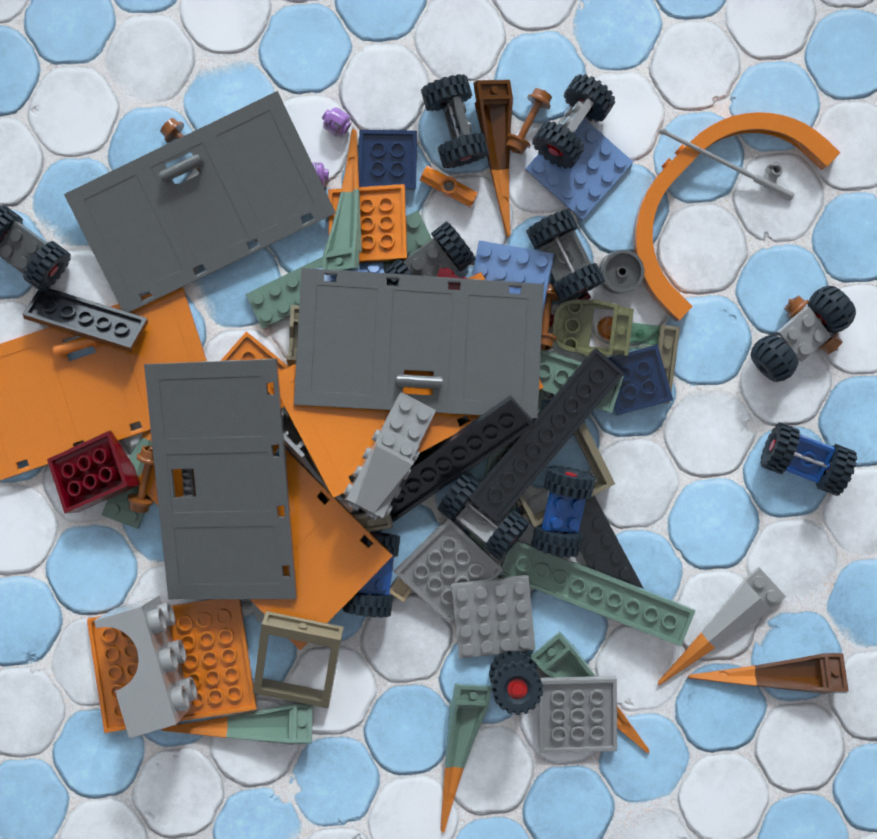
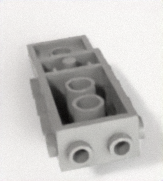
[344,392,436,520]

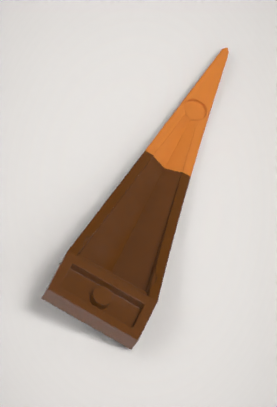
[473,80,513,237]
[688,653,849,694]

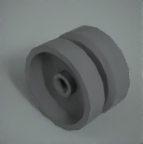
[598,250,645,294]

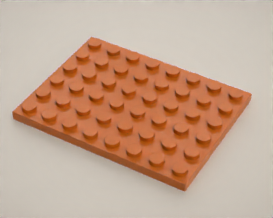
[87,599,257,733]

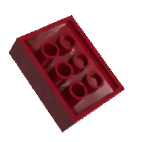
[47,431,140,514]

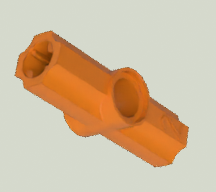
[419,166,478,208]

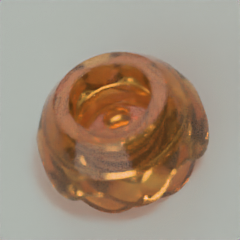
[597,316,613,340]

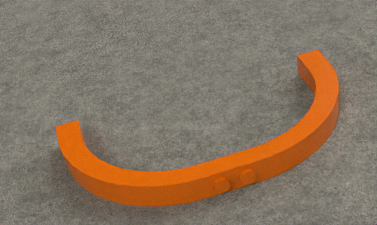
[633,112,841,322]

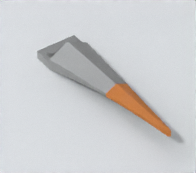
[658,567,786,685]

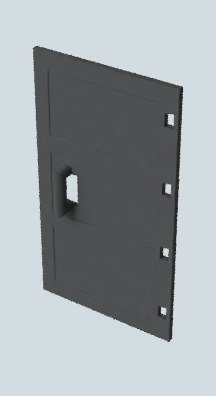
[64,91,336,312]
[294,268,544,418]
[144,359,297,600]

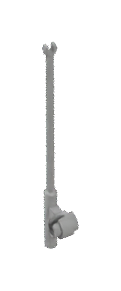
[659,128,795,200]

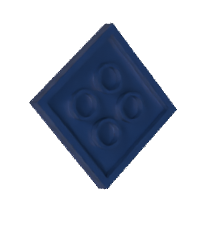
[359,130,417,190]
[608,344,673,416]

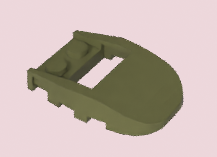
[553,299,634,356]

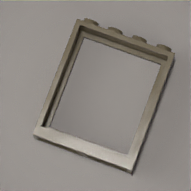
[496,422,615,527]
[253,611,344,709]

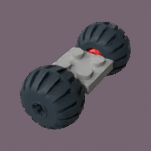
[750,286,856,382]

